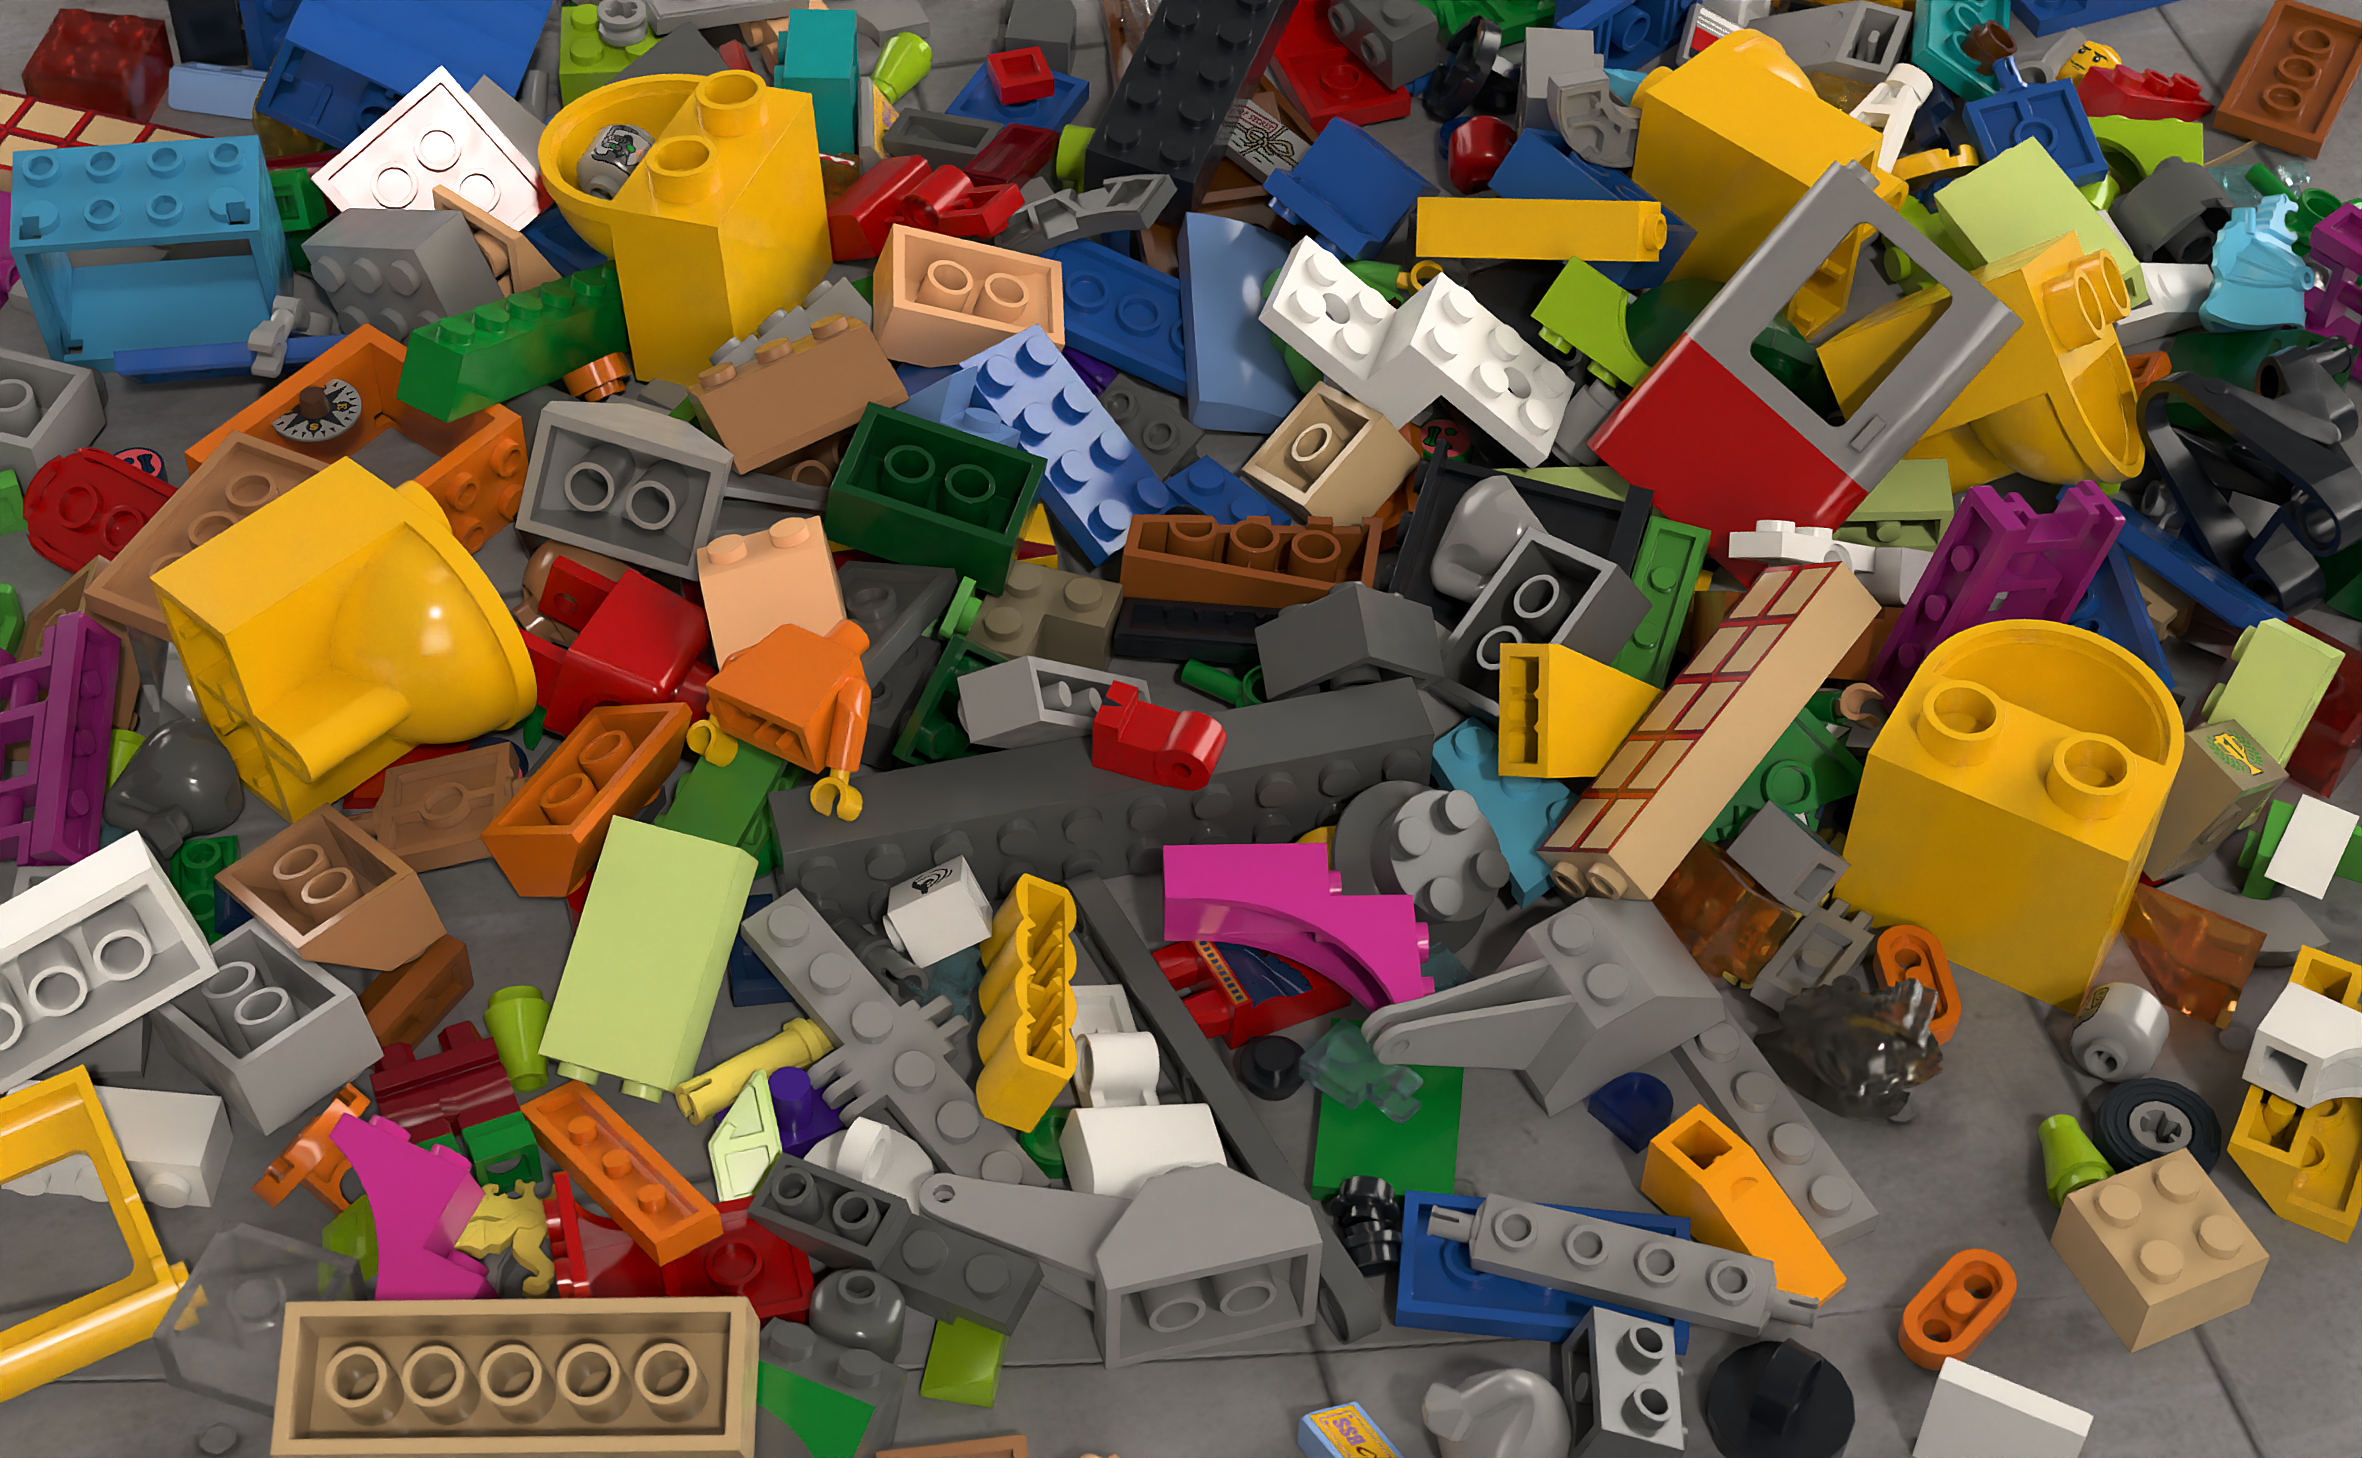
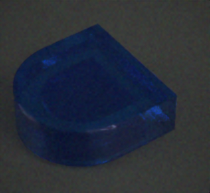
[1588,1072,1674,1154]

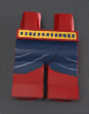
[1151,941,1352,1051]

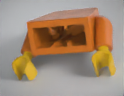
[686,619,872,822]

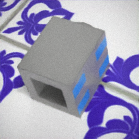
[1726,800,1851,917]

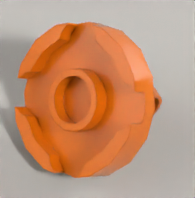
[251,1082,371,1216]

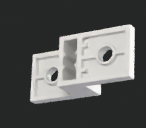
[1258,235,1576,470]

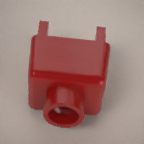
[518,554,719,740]

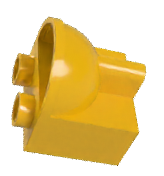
[1626,28,1909,342]
[538,70,833,387]
[1816,230,2145,496]
[149,456,537,825]
[1829,619,2185,1016]

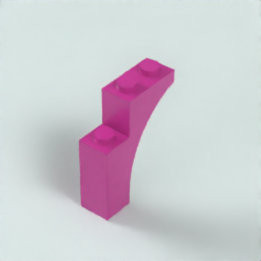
[1162,843,1435,1028]
[329,1112,502,1301]

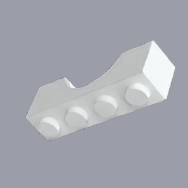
[2242,981,2362,1109]

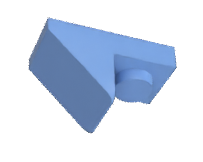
[892,365,1021,449]

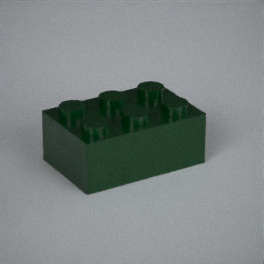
[824,401,1048,596]

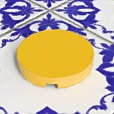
[1891,144,1979,193]

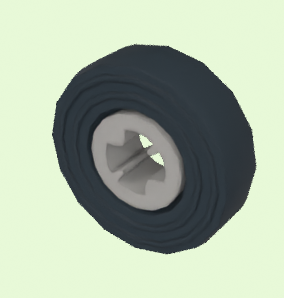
[2092,1077,2222,1176]

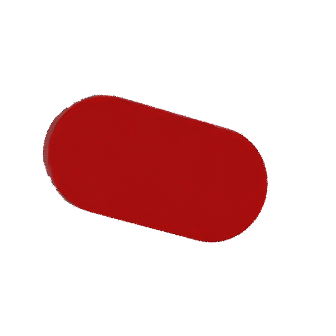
[23,447,178,574]

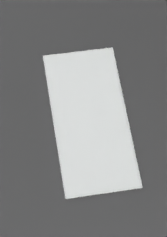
[2264,794,2360,900]

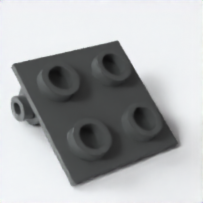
[1098,373,1205,483]

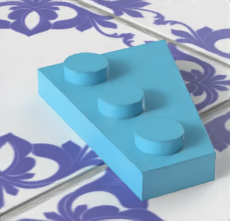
[1431,715,1579,910]

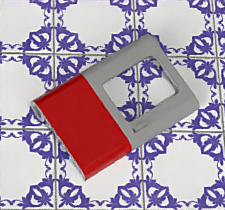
[1586,159,2024,588]

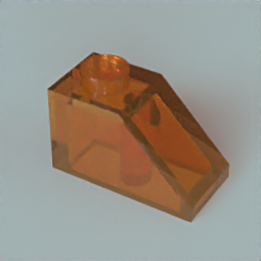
[2120,882,2267,1031]

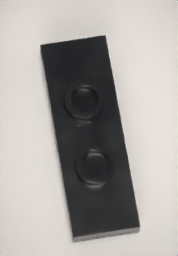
[1114,597,1282,665]

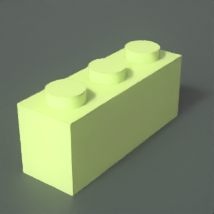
[2201,618,2345,830]

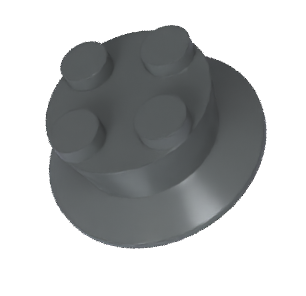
[1331,780,1510,962]

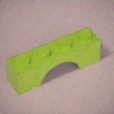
[1971,115,2203,193]
[1531,256,1651,389]

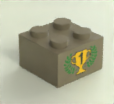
[2143,719,2289,882]

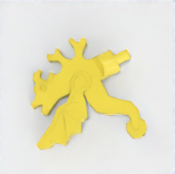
[453,1179,557,1299]

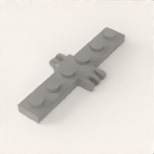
[741,887,1051,1189]

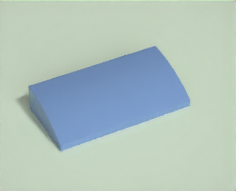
[1177,212,1304,434]

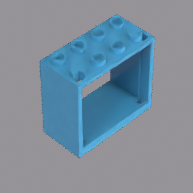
[10,135,293,373]

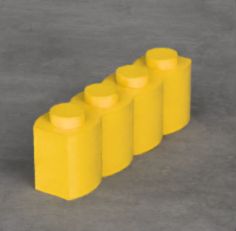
[976,873,1077,1134]

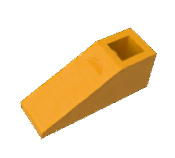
[1640,1103,1847,1327]

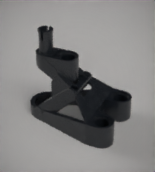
[2136,335,2362,618]

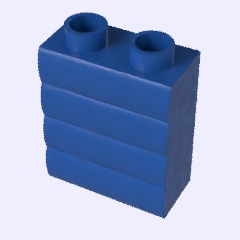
[254,0,554,150]

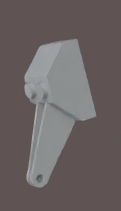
[515,401,830,582]
[1361,897,1726,1118]
[918,1163,1323,1371]

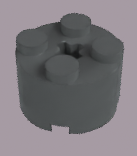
[2108,156,2239,275]

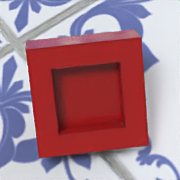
[987,46,1054,105]

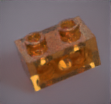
[1651,836,1797,984]

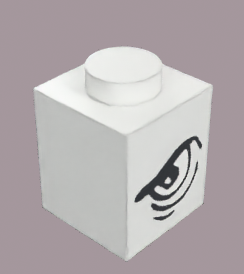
[883,855,993,968]

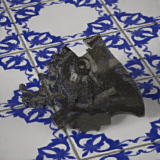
[1752,975,1943,1122]

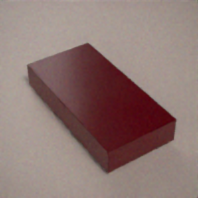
[961,122,1060,190]

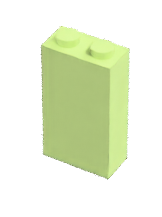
[1933,136,2149,309]
[538,815,759,1104]

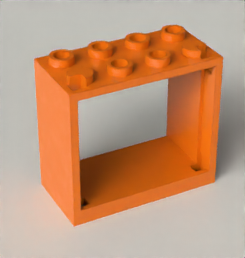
[184,323,529,554]

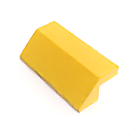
[2227,944,2362,1244]

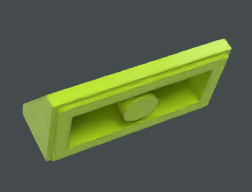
[920,1316,1009,1409]

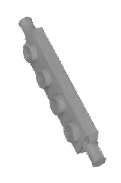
[1427,1193,1819,1338]

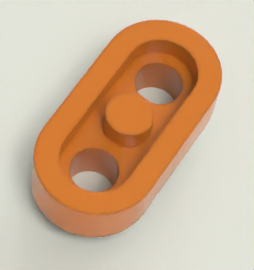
[562,352,633,403]
[1872,924,1962,1047]
[1898,1249,2017,1371]

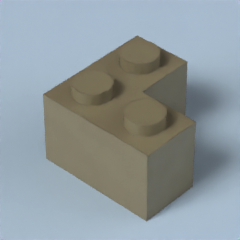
[967,560,1123,672]

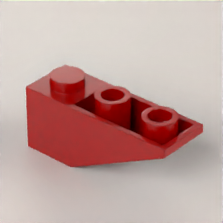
[2076,64,2215,122]

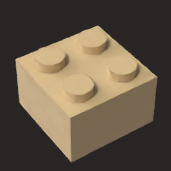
[2050,1147,2270,1354]

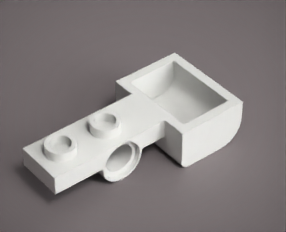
[1729,520,1934,608]
[1059,984,1227,1199]

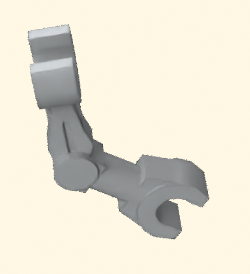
[248,295,333,378]

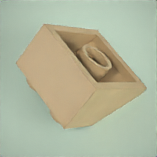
[1241,380,1422,526]

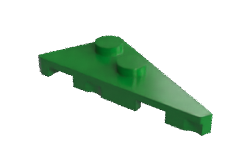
[1691,706,1864,850]

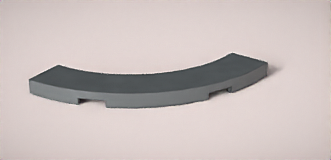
[965,174,1177,256]

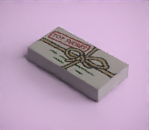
[1225,100,1311,184]

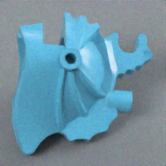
[2199,194,2314,333]

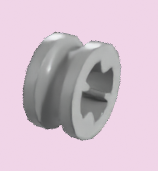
[597,0,648,47]

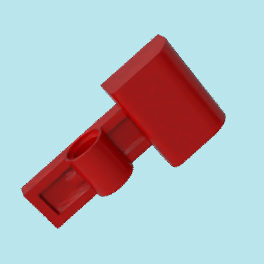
[826,155,1025,261]

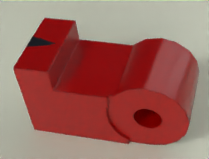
[1092,680,1227,791]

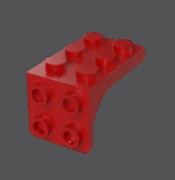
[1269,0,1412,133]
[542,1171,816,1332]

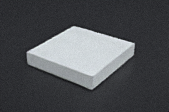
[1912,1357,2094,1458]

